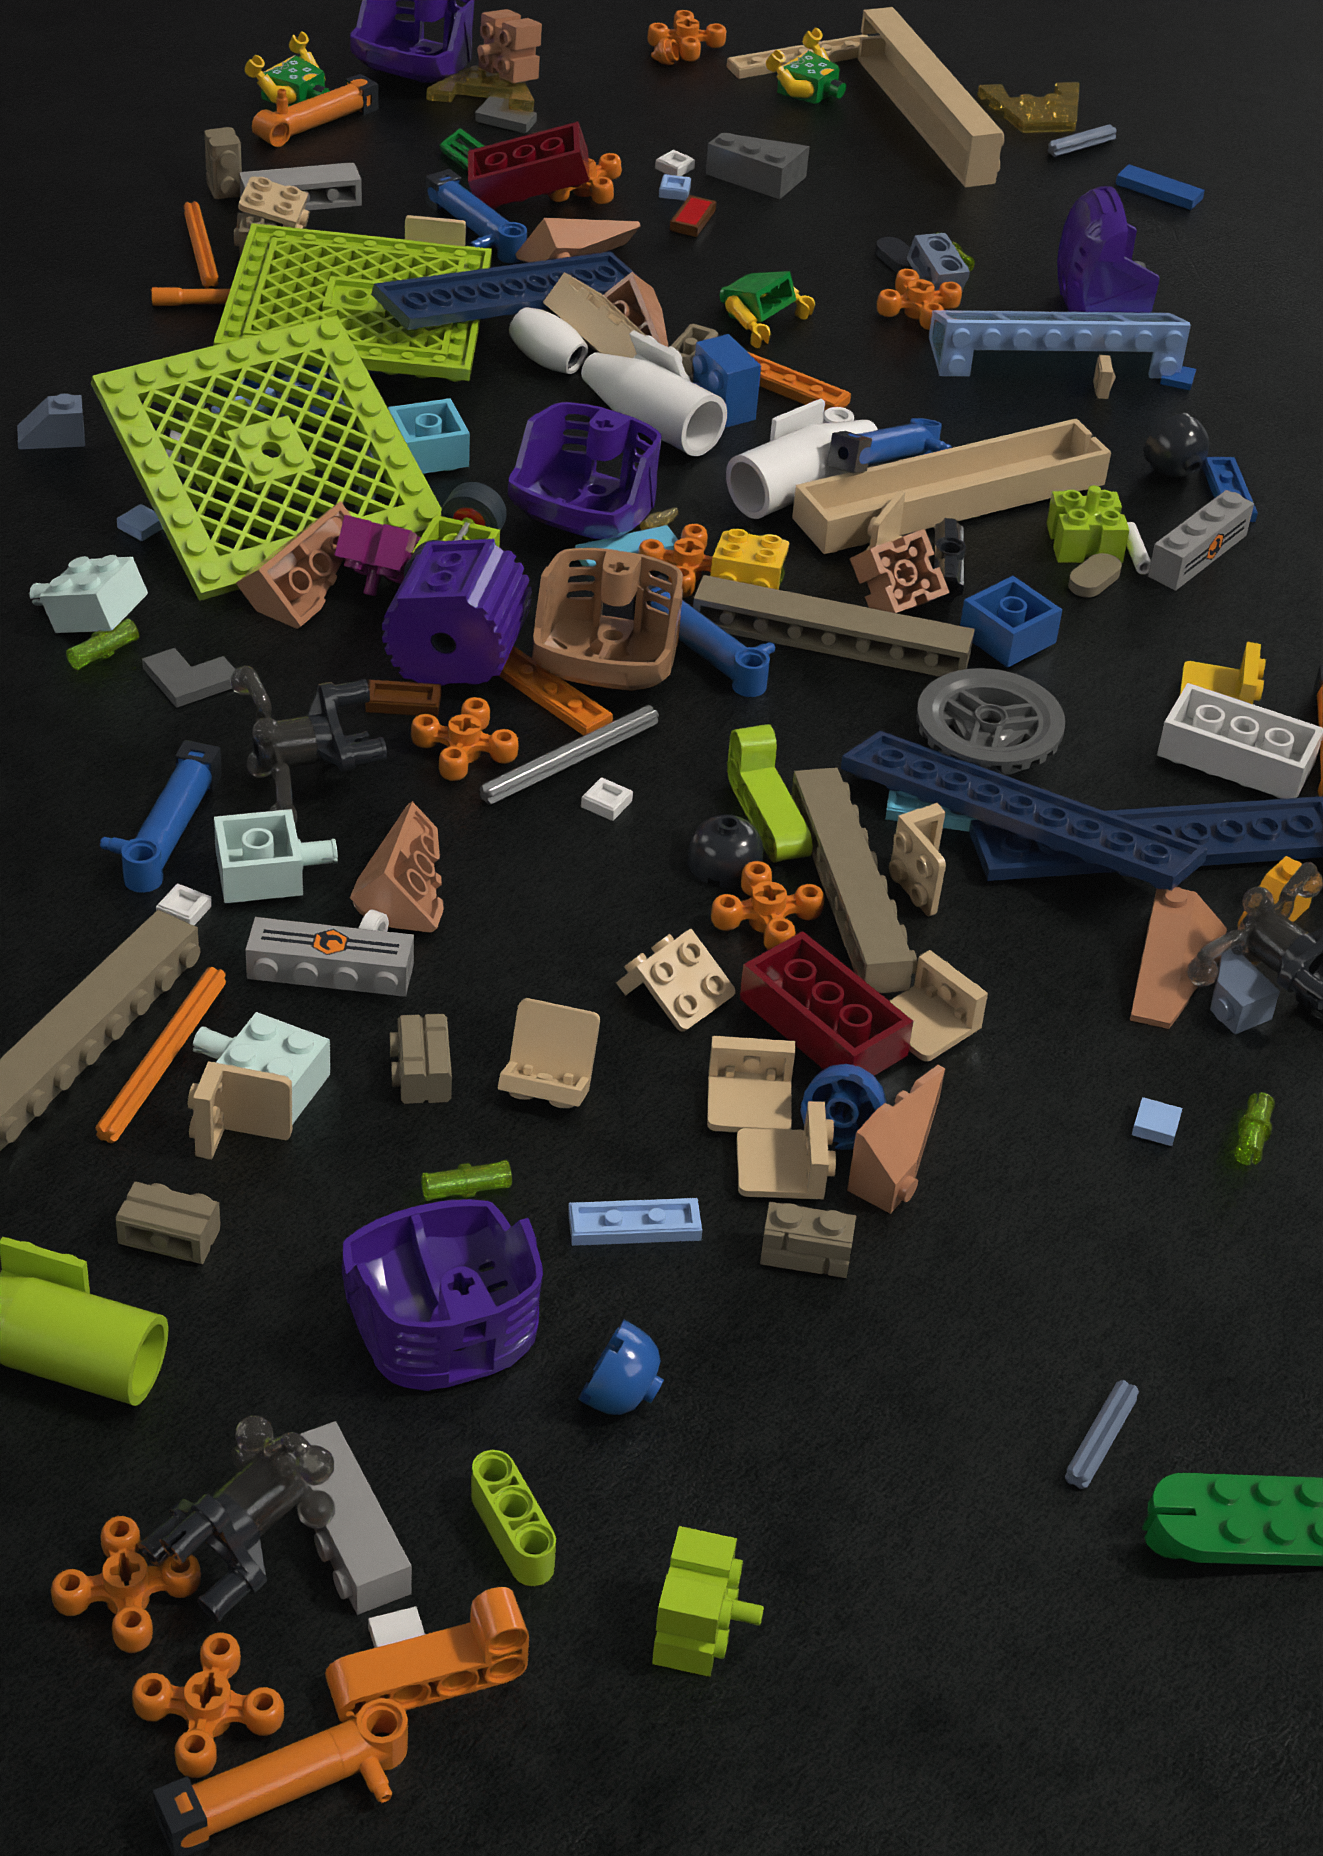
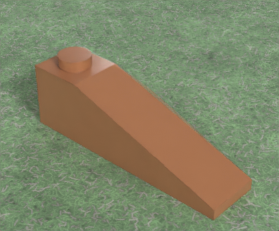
[603,272,669,347]
[236,501,351,629]
[350,801,444,933]
[1130,887,1227,1029]
[847,1065,945,1214]

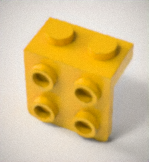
[710,529,789,590]
[1180,642,1266,704]

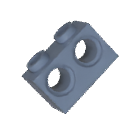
[907,233,970,292]

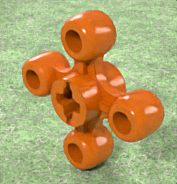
[647,10,726,61]
[548,153,622,204]
[877,269,962,330]
[638,523,713,598]
[411,697,518,781]
[711,861,825,950]
[51,1516,201,1653]
[132,1632,284,1778]

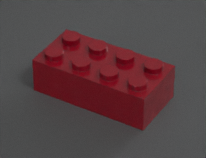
[468,121,590,209]
[740,931,914,1076]

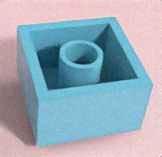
[388,398,470,475]

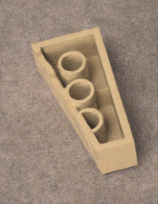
[543,272,646,358]

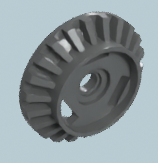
[916,668,1065,775]

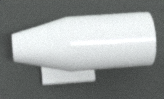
[581,330,727,456]
[726,398,878,519]

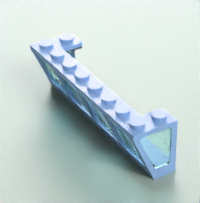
[929,310,1191,378]

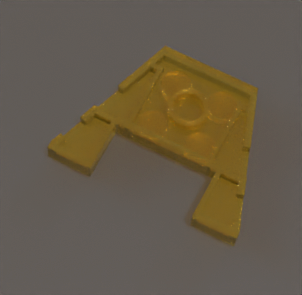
[427,65,534,112]
[977,82,1080,133]

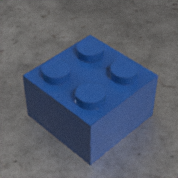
[693,334,761,428]
[960,576,1062,668]

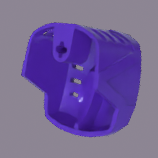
[350,0,474,83]
[1057,186,1160,313]
[508,402,662,539]
[342,1199,543,1391]

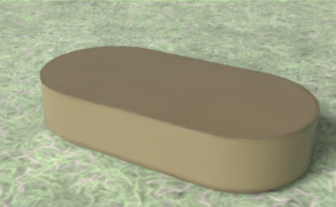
[1068,553,1122,597]

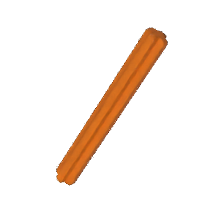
[183,201,219,288]

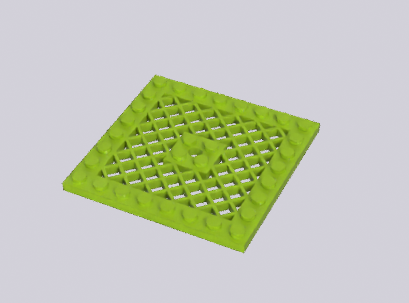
[213,223,492,382]
[91,315,442,601]

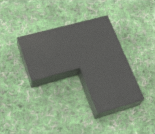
[475,89,537,133]
[142,648,241,708]

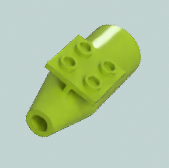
[0,1237,168,1406]

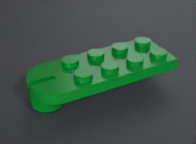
[1142,1473,1323,1566]

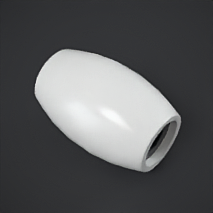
[509,307,588,374]

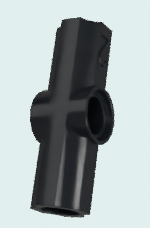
[932,518,966,601]

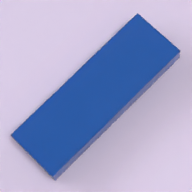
[1116,164,1205,210]
[1202,457,1258,522]

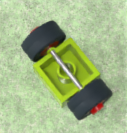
[404,482,506,578]

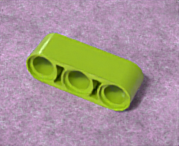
[471,1450,556,1586]

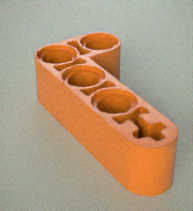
[325,1587,529,1722]

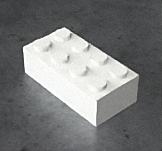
[1157,683,1323,799]

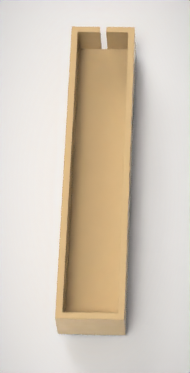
[858,7,1004,187]
[792,418,1111,554]

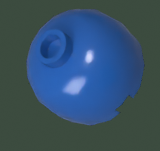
[800,1064,886,1150]
[578,1319,664,1415]

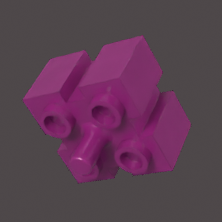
[335,515,421,597]

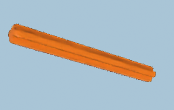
[96,967,226,1143]

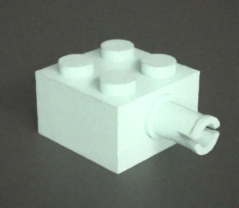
[30,555,148,633]
[214,809,338,903]
[193,1012,330,1124]

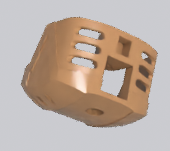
[532,548,683,691]

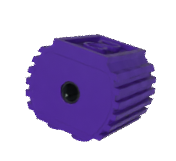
[382,539,532,686]

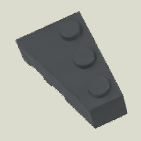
[706,133,809,200]

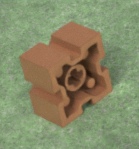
[477,9,542,83]
[850,529,949,614]

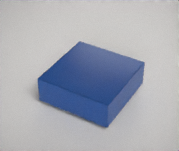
[1160,366,1196,390]

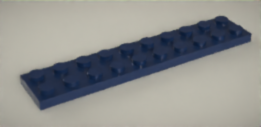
[371,251,640,330]
[841,731,1208,891]
[969,796,1323,881]

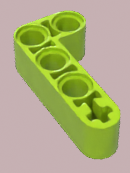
[727,724,813,863]

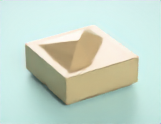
[1093,355,1116,399]

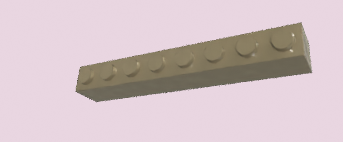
[693,575,975,677]
[791,768,917,993]
[0,910,200,1151]

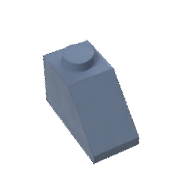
[17,394,85,449]
[1210,943,1280,1034]

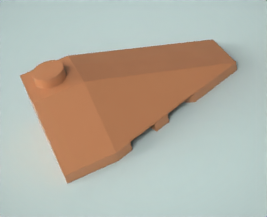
[515,218,641,263]

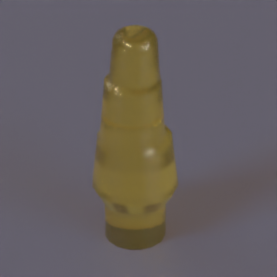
[640,508,678,530]

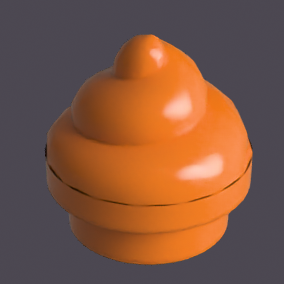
[651,38,680,66]

